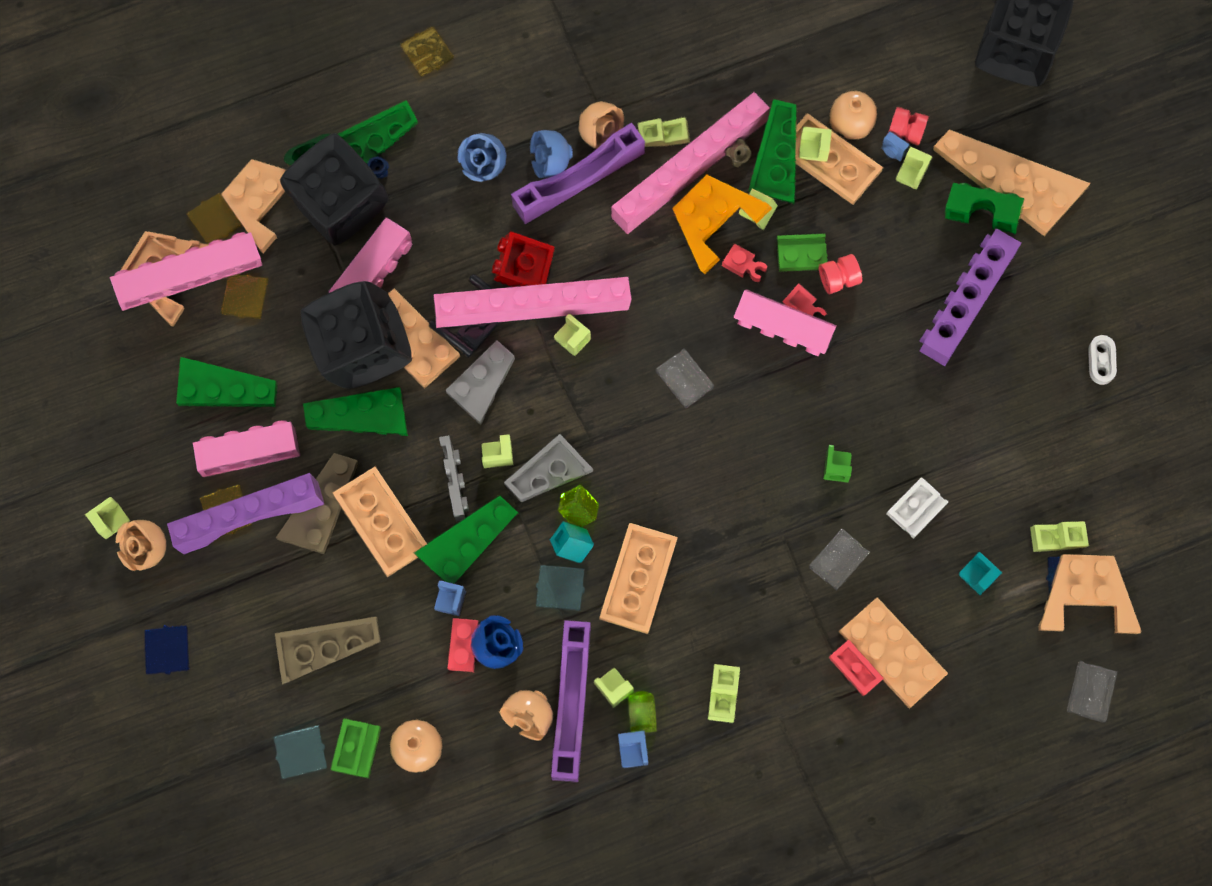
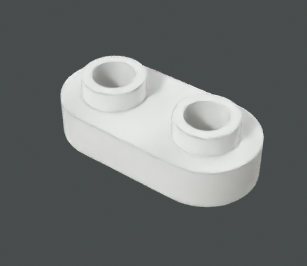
[1088,335,1117,385]

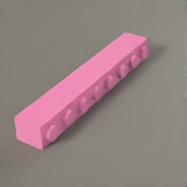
[612,92,770,234]
[434,277,631,328]

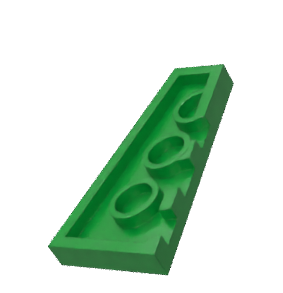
[748,99,797,204]
[337,100,418,164]
[176,357,277,407]
[303,387,408,436]
[413,496,518,584]

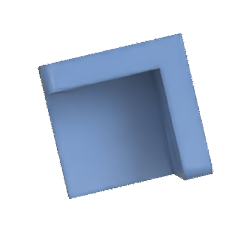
[434,581,466,616]
[618,731,648,768]

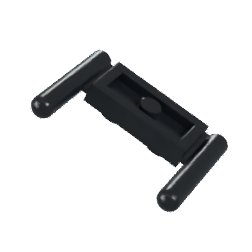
[429,274,500,358]

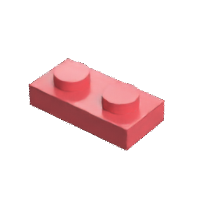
[448,618,479,672]
[829,640,884,697]

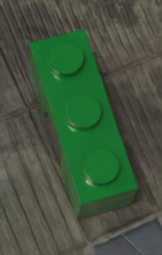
[945,183,1024,234]

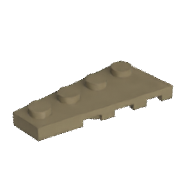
[276,453,358,554]
[275,617,381,684]

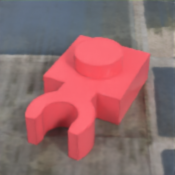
[722,244,767,282]
[783,283,827,316]

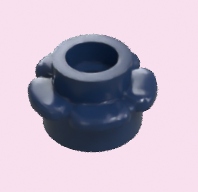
[367,157,389,179]

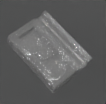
[656,349,714,409]
[809,529,870,591]
[1067,661,1117,723]

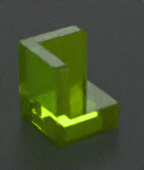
[558,485,599,527]

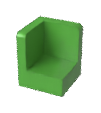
[823,445,852,483]

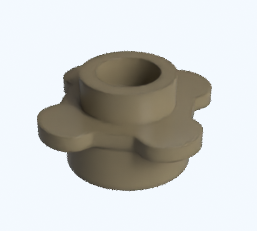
[725,139,752,167]

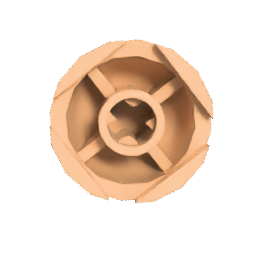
[830,91,877,140]
[579,102,624,149]
[116,520,166,571]
[500,690,553,741]
[390,720,442,772]

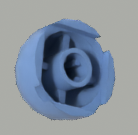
[530,130,572,178]
[458,133,507,182]

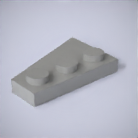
[445,340,515,425]
[504,434,593,502]
[439,435,469,522]

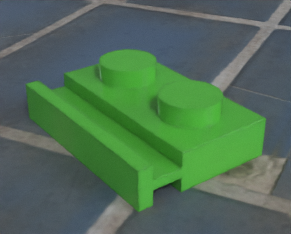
[777,234,827,272]
[331,718,381,779]

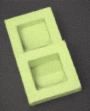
[638,117,690,147]
[1030,522,1089,552]
[708,664,740,723]

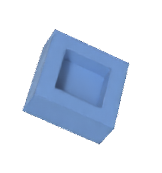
[881,131,909,161]

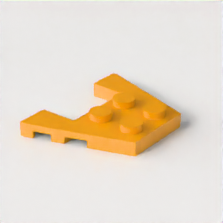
[672,175,772,274]

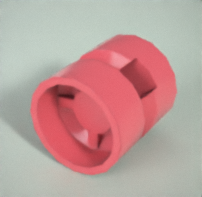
[888,107,929,146]
[819,254,862,294]

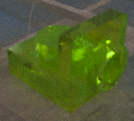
[628,691,657,732]

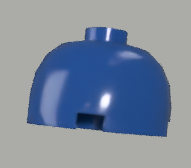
[471,616,523,669]

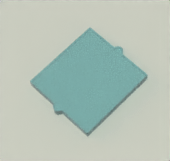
[536,565,585,611]
[274,726,327,779]

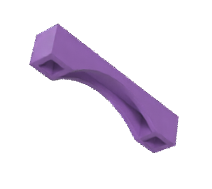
[511,123,645,224]
[167,473,324,554]
[551,621,591,782]

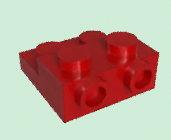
[491,231,555,287]

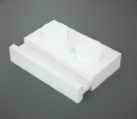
[887,477,948,539]

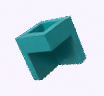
[550,521,594,563]
[959,552,1002,595]

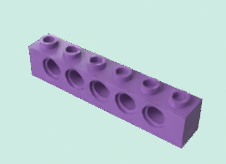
[920,229,1021,366]

